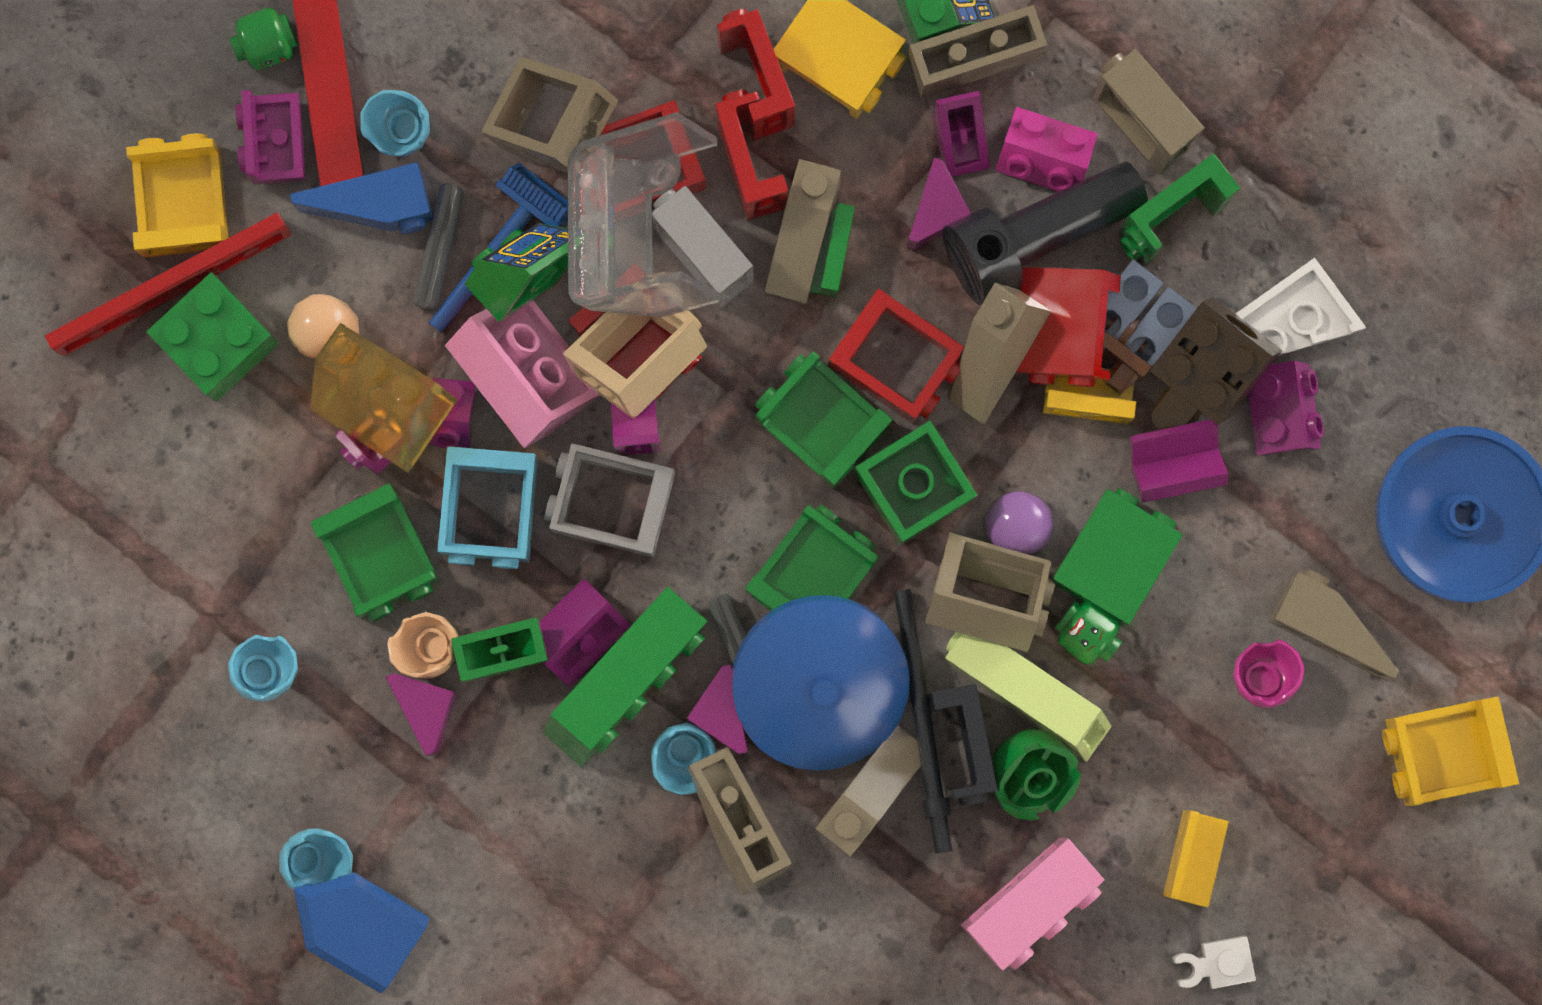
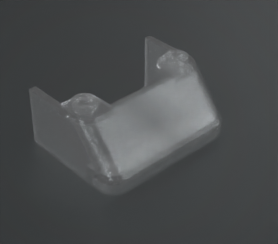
[568,112,721,317]

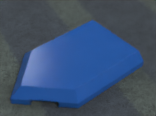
[293,872,430,993]

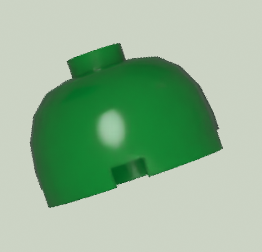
[991,729,1081,821]

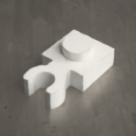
[1172,936,1256,989]

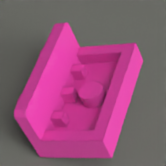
[996,107,1098,192]

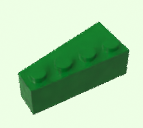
[543,586,707,768]

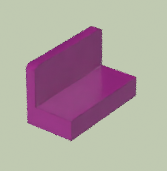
[1130,419,1228,503]
[539,579,631,688]

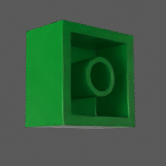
[146,272,280,402]
[854,421,977,546]

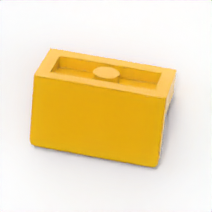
[1042,368,1136,425]
[1163,810,1229,908]

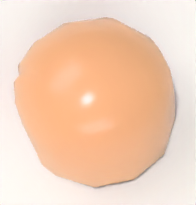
[287,294,359,361]
[387,612,458,680]

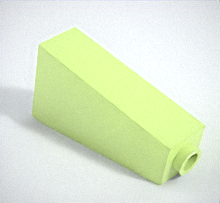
[945,632,1112,762]

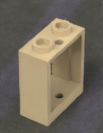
[563,282,708,419]

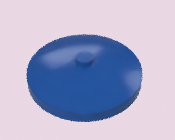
[1375,426,1542,603]
[732,595,909,770]

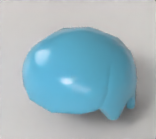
[361,90,430,157]
[228,635,298,702]
[650,723,717,795]
[279,828,353,889]

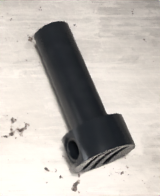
[942,161,1148,305]

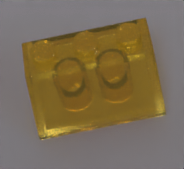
[310,323,457,473]

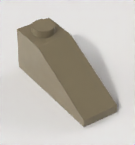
[765,159,841,305]
[949,283,1051,424]
[1267,569,1399,681]
[815,725,921,857]
[688,747,792,896]

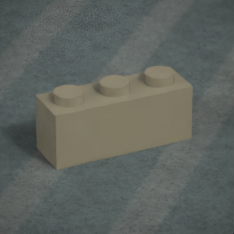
[907,5,1048,98]

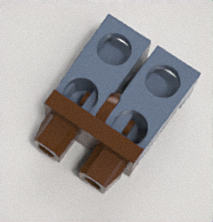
[1102,260,1197,395]

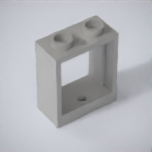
[651,186,754,309]
[544,443,675,558]

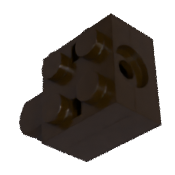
[1149,297,1282,430]

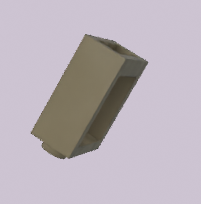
[1092,49,1205,175]
[481,56,618,177]
[925,532,1055,652]

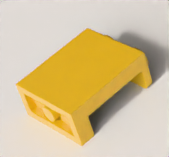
[774,0,907,119]
[126,133,229,258]
[1382,696,1519,806]

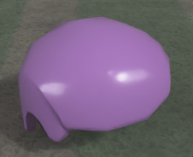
[985,491,1054,555]

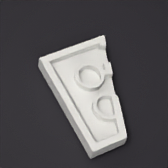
[1236,258,1366,356]

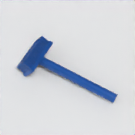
[428,163,575,333]

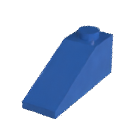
[290,162,433,234]

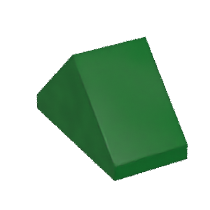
[451,617,548,682]

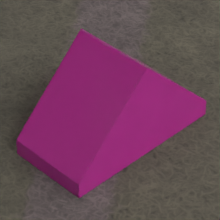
[932,91,990,177]
[907,158,971,251]
[611,399,662,456]
[687,665,748,754]
[386,673,458,757]

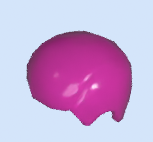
[1232,639,1305,708]

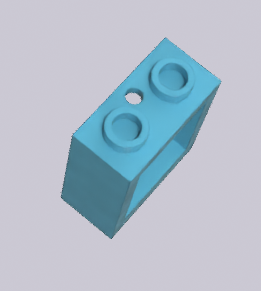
[437,447,539,569]

